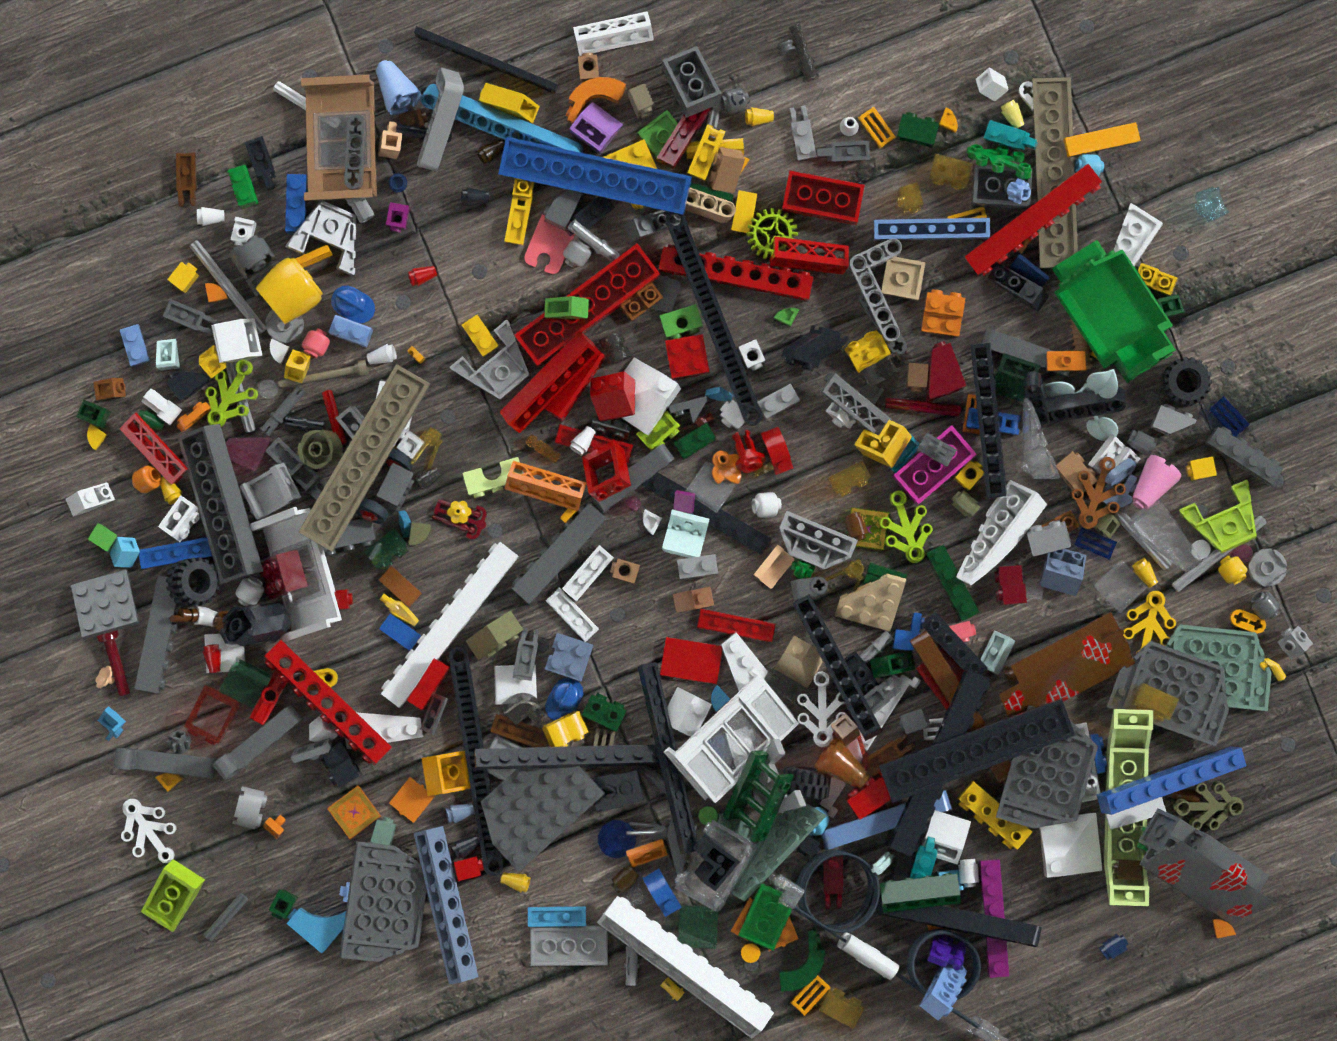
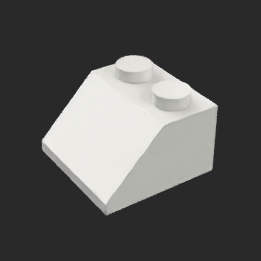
[667,687,712,737]

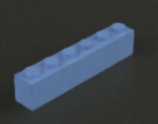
[873,218,990,241]

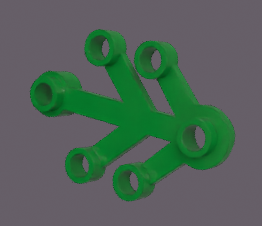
[966,144,1032,179]

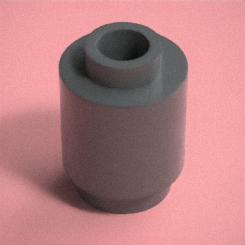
[1126,430,1156,455]

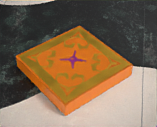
[327,785,381,839]

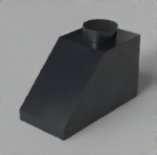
[166,371,213,402]

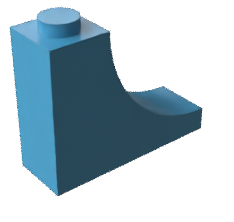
[287,908,346,953]

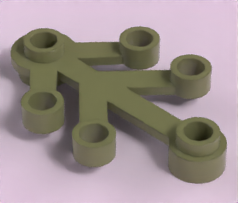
[1173,781,1244,830]

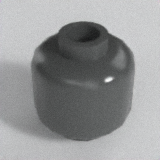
[1251,591,1280,620]

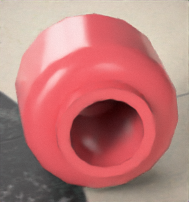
[302,328,330,358]

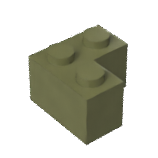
[466,611,523,660]

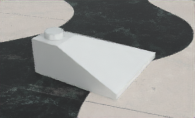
[622,358,681,435]
[1039,813,1102,878]

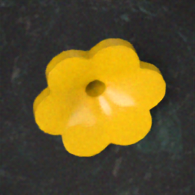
[447,501,472,524]

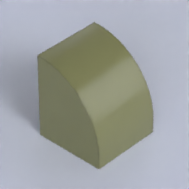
[1086,506,1121,539]
[409,522,432,546]

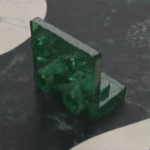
[219,657,271,708]

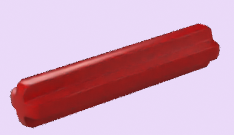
[322,390,347,445]

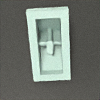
[156,339,180,371]

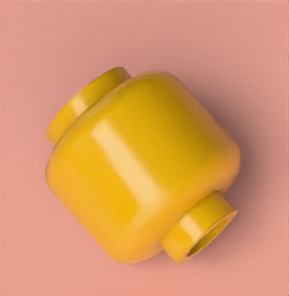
[1218,556,1247,585]

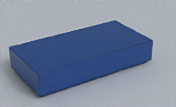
[379,613,422,651]

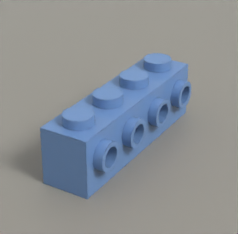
[920,964,967,1020]

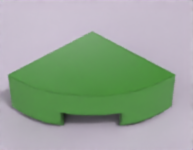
[774,308,799,327]

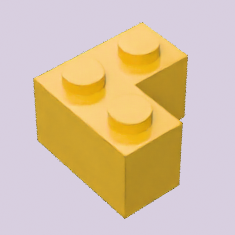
[854,420,912,468]

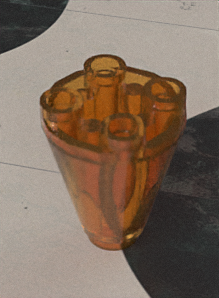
[813,737,869,788]

